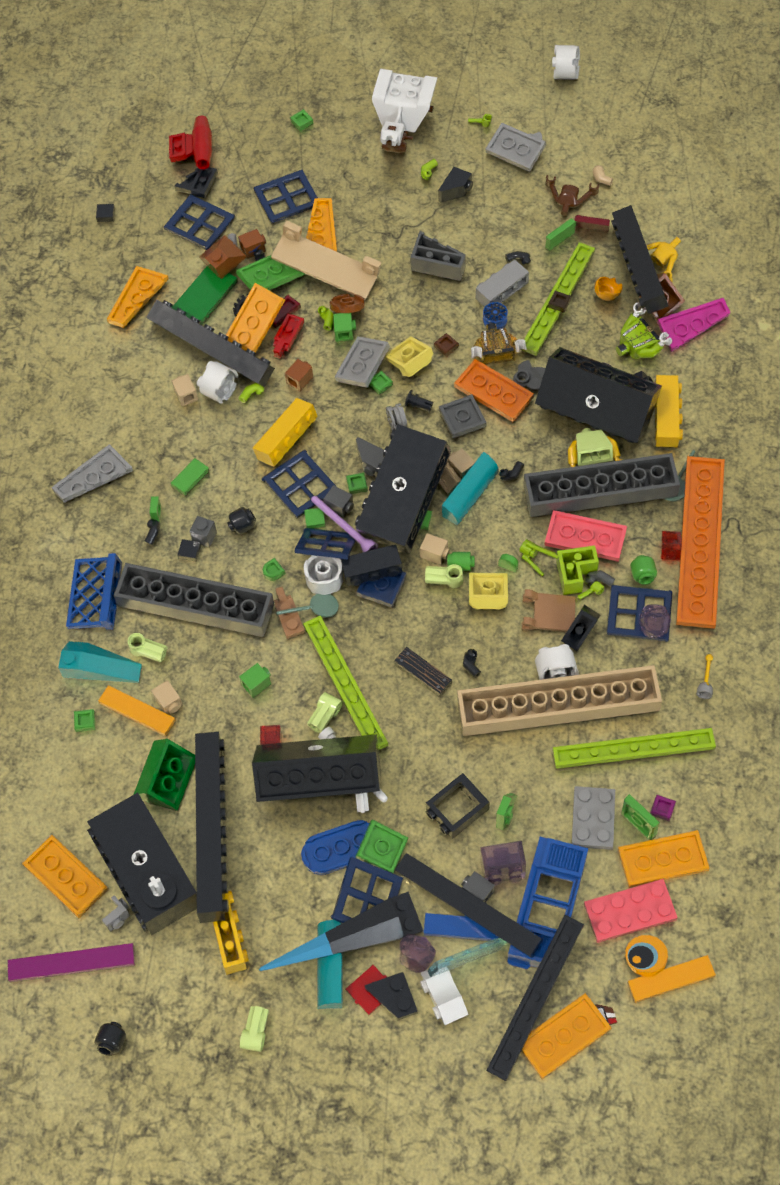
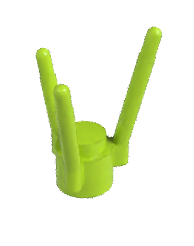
[519,539,559,576]

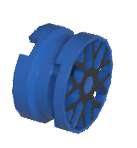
[483,302,508,330]

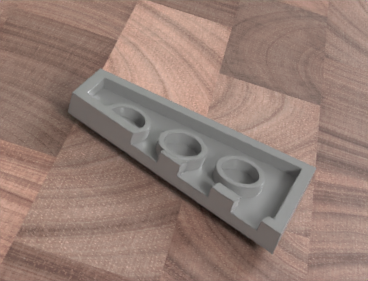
[51,444,133,503]

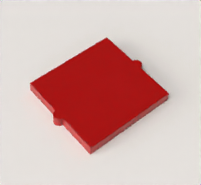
[345,965,387,1016]

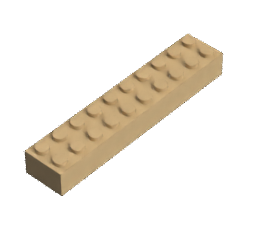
[457,665,662,736]

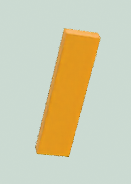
[98,685,176,737]
[627,955,716,1003]

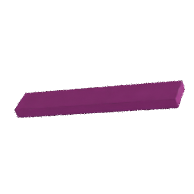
[7,943,135,982]

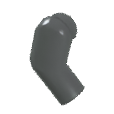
[585,570,615,586]

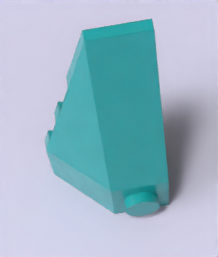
[58,641,142,683]

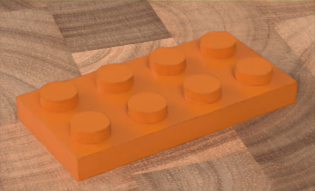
[454,359,534,422]

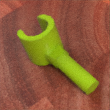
[468,114,492,127]
[577,581,604,600]

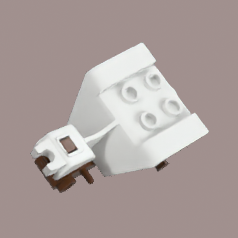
[372,69,437,154]

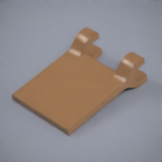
[522,589,576,632]

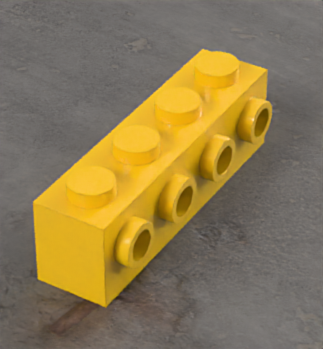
[655,375,683,447]
[253,398,318,467]
[213,891,249,975]

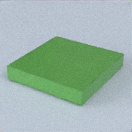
[621,794,660,840]
[355,819,408,873]

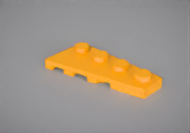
[306,198,337,252]
[107,266,169,328]

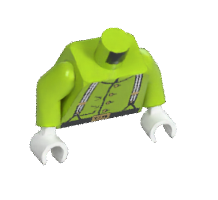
[616,302,672,360]

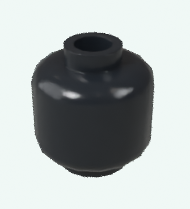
[227,507,256,535]
[94,1022,126,1056]

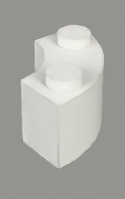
[420,963,469,1025]

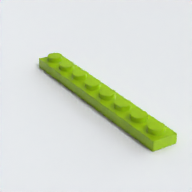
[520,242,595,356]
[303,615,388,750]
[552,728,716,769]

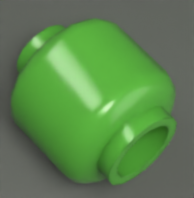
[630,555,657,585]

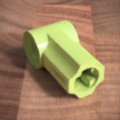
[425,564,464,588]
[128,633,168,663]
[307,692,343,733]
[240,1006,269,1052]

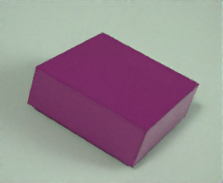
[650,794,676,822]

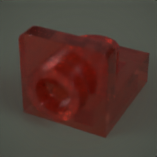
[661,531,682,560]

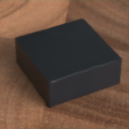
[96,204,115,222]
[177,539,201,562]

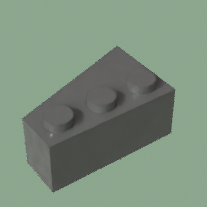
[410,231,466,281]

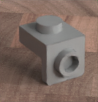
[102,895,130,932]

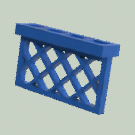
[66,553,122,630]

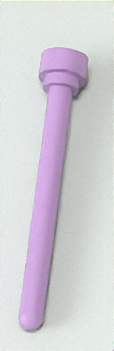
[311,496,378,552]

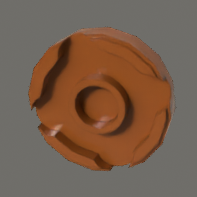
[329,294,365,313]

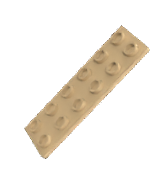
[271,220,382,300]

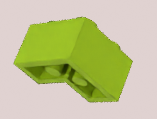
[556,545,599,595]

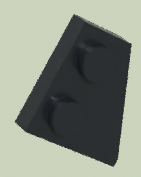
[174,167,218,198]
[365,972,418,1021]

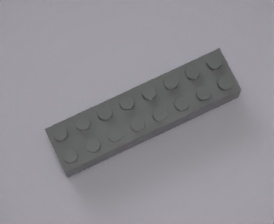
[524,453,680,517]
[114,563,274,637]

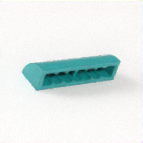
[442,452,499,526]
[317,920,343,1009]

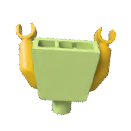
[568,428,622,467]

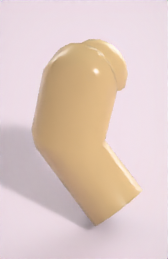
[593,165,613,186]

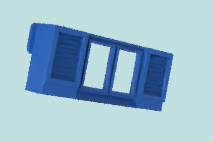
[507,836,588,969]

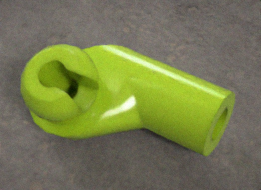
[421,159,438,180]
[318,306,334,331]
[238,383,264,403]

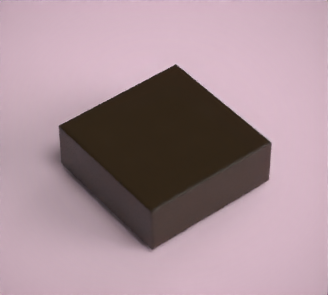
[548,291,571,313]

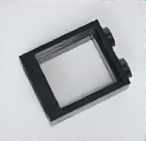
[425,773,490,839]

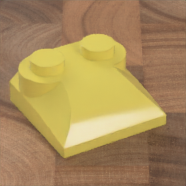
[384,336,433,377]
[469,573,508,610]

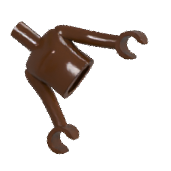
[545,175,599,216]

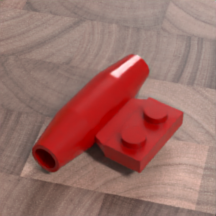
[169,115,212,169]

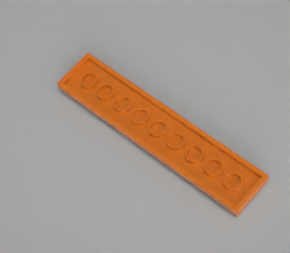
[676,456,725,629]

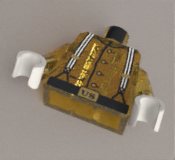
[471,323,527,365]

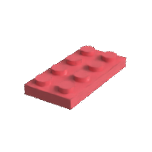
[544,510,627,562]
[584,879,678,943]

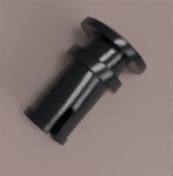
[405,390,434,413]

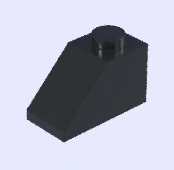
[438,167,473,203]
[561,604,601,651]

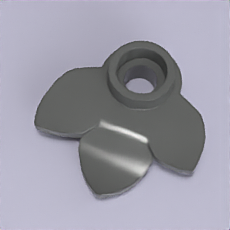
[513,360,545,390]

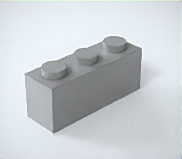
[476,260,529,307]

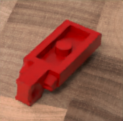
[273,313,305,359]

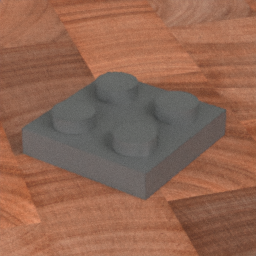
[439,395,487,438]

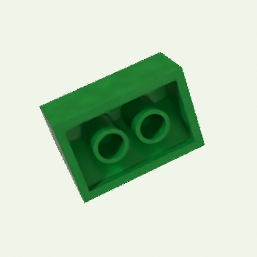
[133,738,195,811]

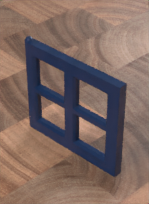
[253,170,318,224]
[164,194,235,250]
[262,450,337,518]
[295,528,356,559]
[607,585,673,642]
[330,857,403,923]

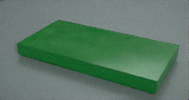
[172,266,238,325]

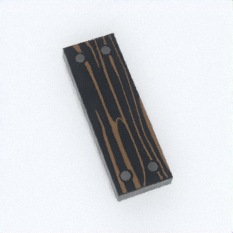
[394,647,452,696]

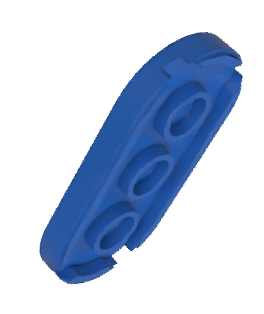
[301,820,369,875]

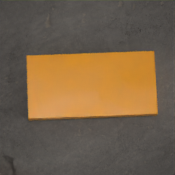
[226,283,285,353]
[618,830,710,888]
[22,835,109,918]
[522,993,612,1079]

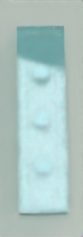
[427,937,507,978]

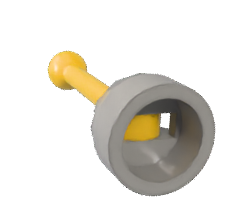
[696,654,713,699]

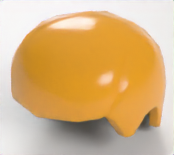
[594,276,623,301]

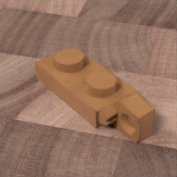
[274,587,305,639]

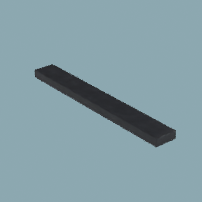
[395,853,543,958]
[486,915,584,1081]

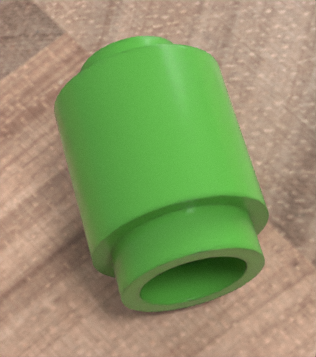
[447,552,475,571]

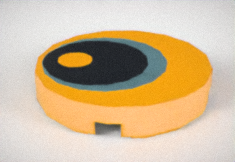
[625,935,668,976]

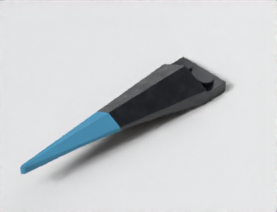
[259,891,424,971]

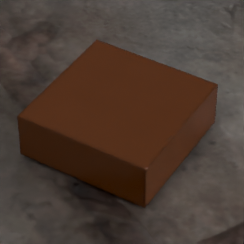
[434,333,459,357]

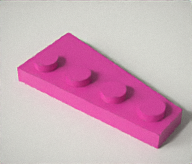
[657,298,731,352]

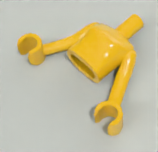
[646,237,681,282]

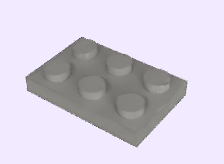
[485,123,546,172]
[335,336,390,388]
[572,786,615,850]

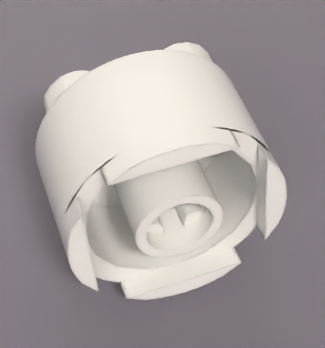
[552,45,580,79]
[197,361,238,403]
[304,555,343,595]
[535,644,579,680]

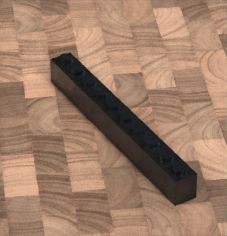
[195,731,229,923]

